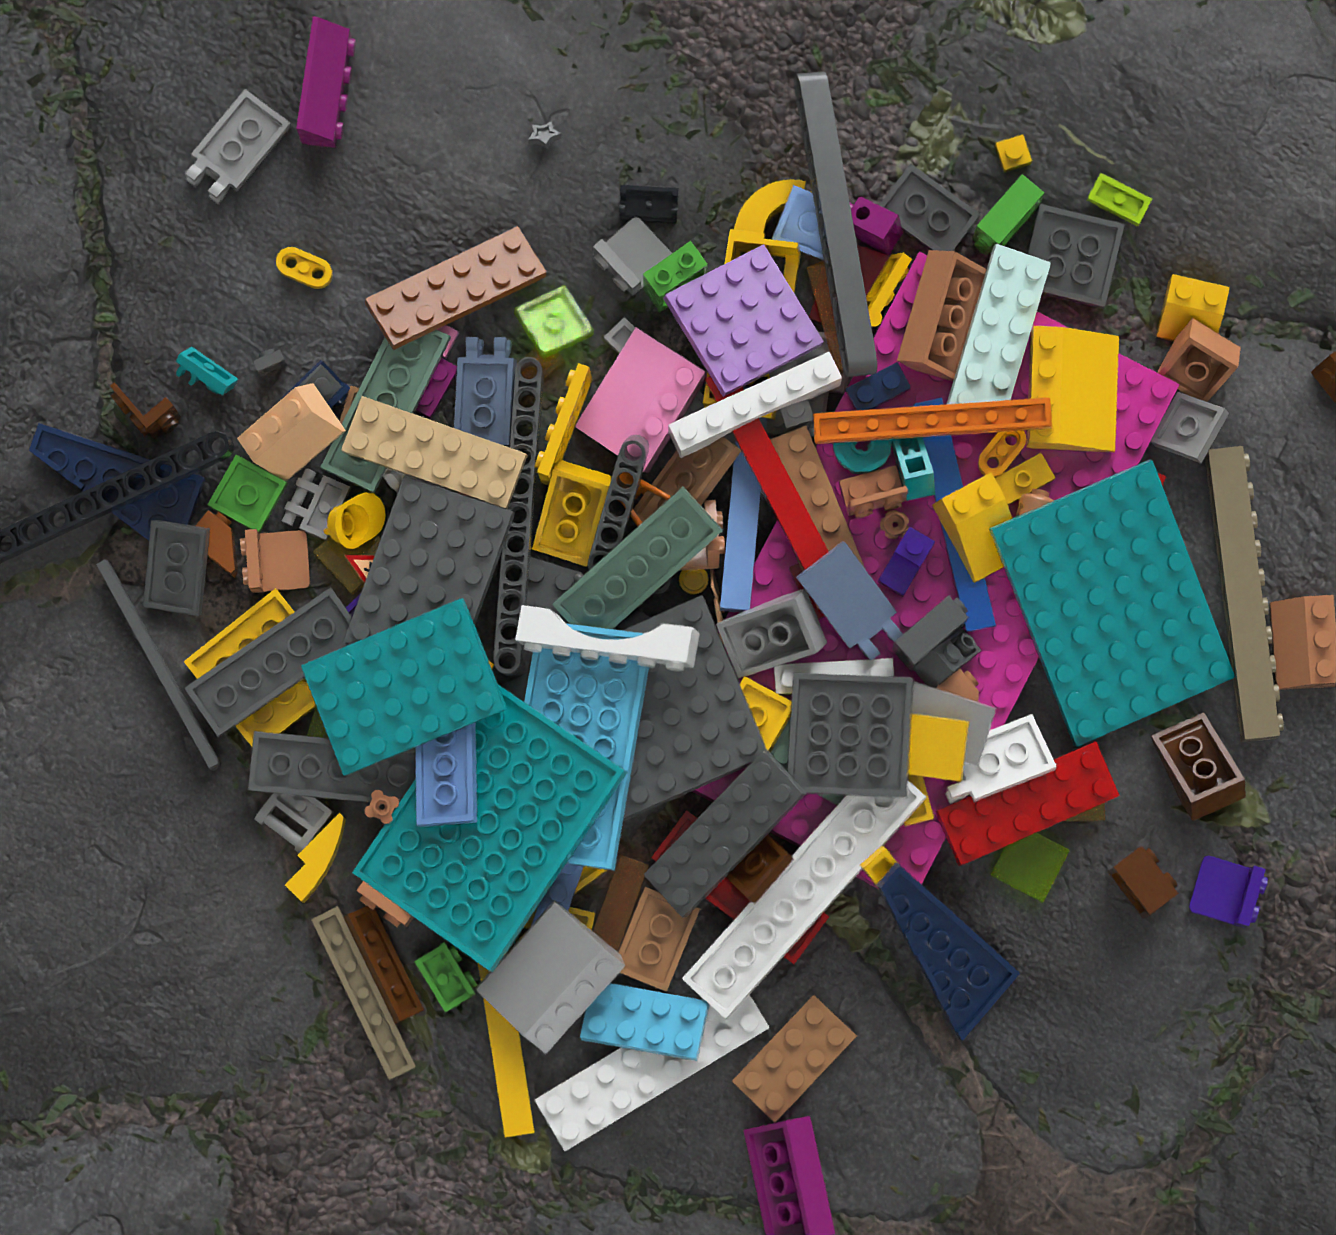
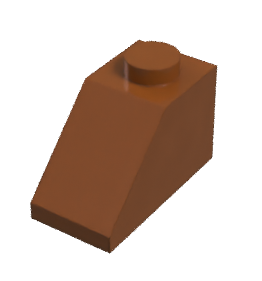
[195,510,238,578]

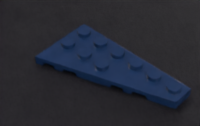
[29,423,205,540]
[877,863,1020,1041]

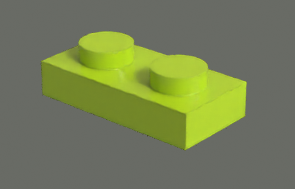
[1086,173,1152,226]

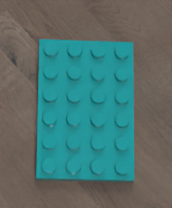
[301,598,507,776]

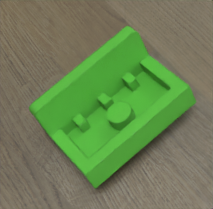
[414,942,477,1013]

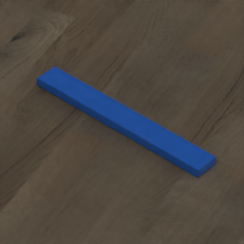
[913,398,996,633]

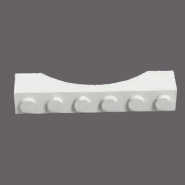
[668,352,842,458]
[516,605,700,671]

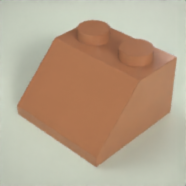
[1157,318,1241,402]

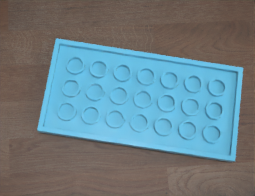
[524,624,649,871]

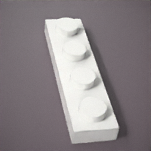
[774,658,894,695]

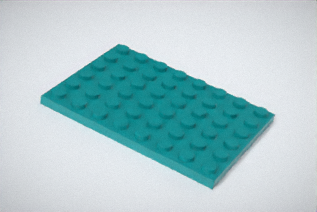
[989,460,1235,747]
[352,685,628,972]

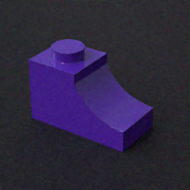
[878,527,935,597]

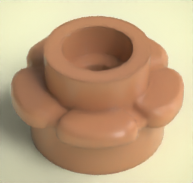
[880,510,909,539]

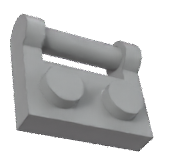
[254,793,334,853]

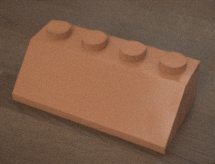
[897,250,987,381]

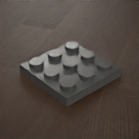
[1028,204,1125,309]

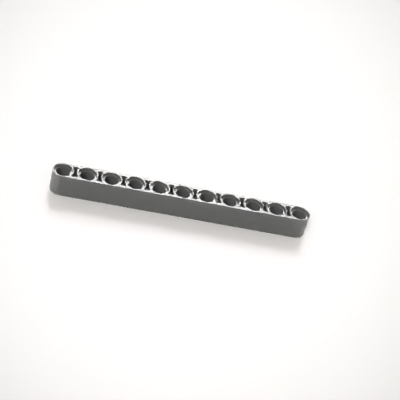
[794,71,877,377]
[494,357,544,677]

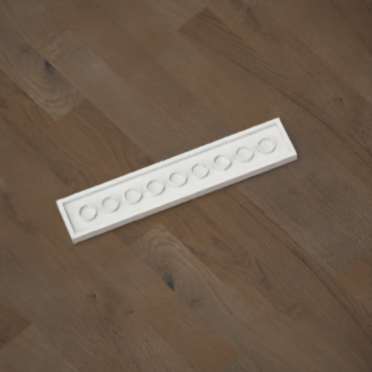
[682,781,927,1019]

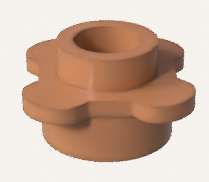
[365,790,399,824]

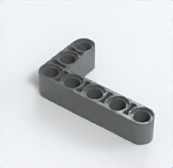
[588,435,673,594]

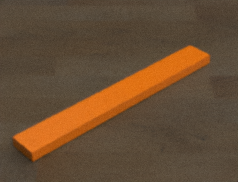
[813,397,1052,444]

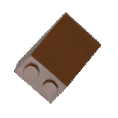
[1151,712,1246,821]

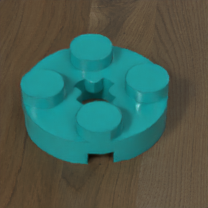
[833,439,892,474]

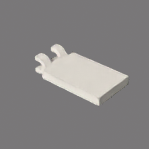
[945,714,1057,804]

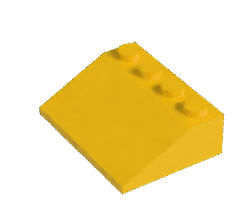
[1026,326,1119,452]

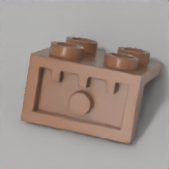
[839,466,908,518]

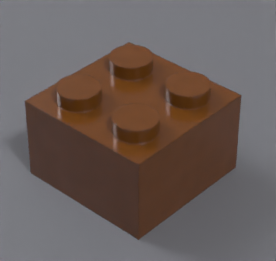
[1107,846,1178,919]

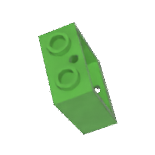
[972,174,1044,255]
[643,241,708,312]

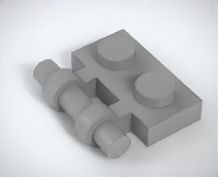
[282,468,351,541]

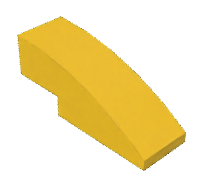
[285,813,346,903]

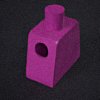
[850,197,903,255]

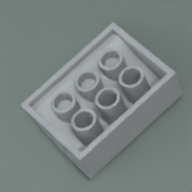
[475,900,625,1054]

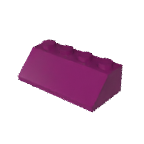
[296,16,356,148]
[744,1116,835,1235]

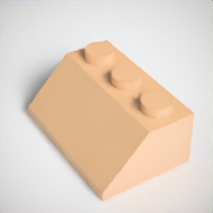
[237,383,346,481]

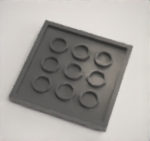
[788,673,914,798]

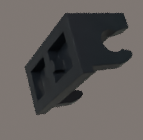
[619,185,679,224]

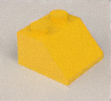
[1156,274,1230,341]

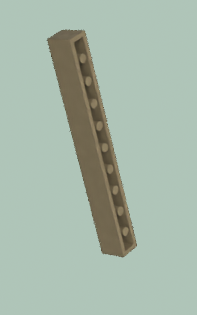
[1205,446,1284,743]

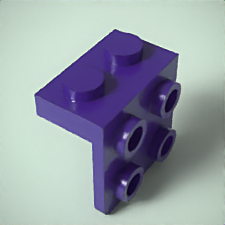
[1189,855,1268,928]

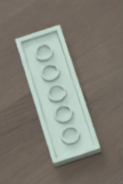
[947,244,1051,404]

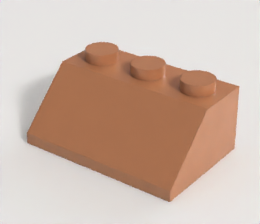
[1269,595,1336,690]

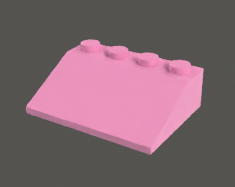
[575,328,707,473]

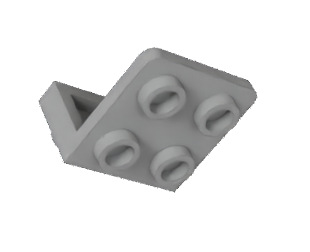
[593,217,672,296]

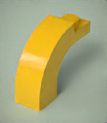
[734,179,812,233]

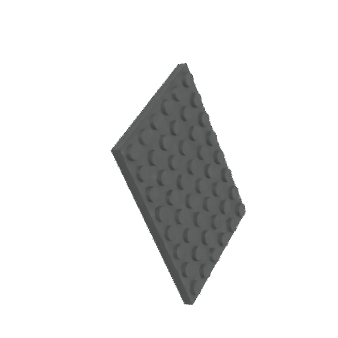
[500,595,767,821]

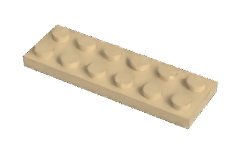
[341,396,527,509]

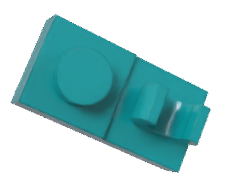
[175,347,239,395]

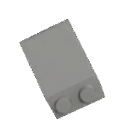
[716,589,827,678]

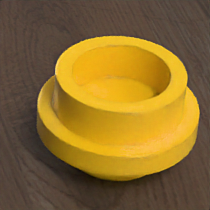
[679,569,708,594]

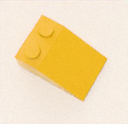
[532,460,612,567]
[932,472,1012,583]

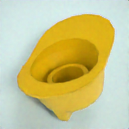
[323,492,386,549]

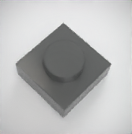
[253,349,287,377]
[300,364,342,402]

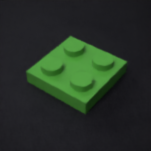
[207,455,288,534]

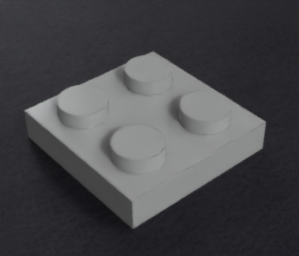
[1150,391,1229,463]

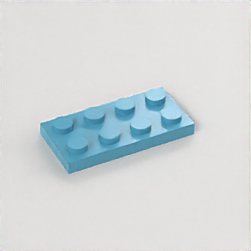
[580,983,709,1061]

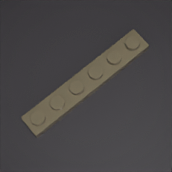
[311,906,416,1080]

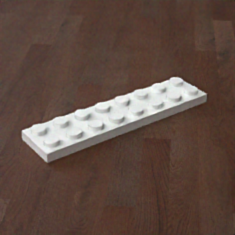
[535,995,770,1151]

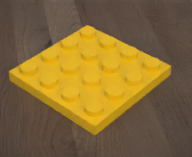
[183,588,316,746]

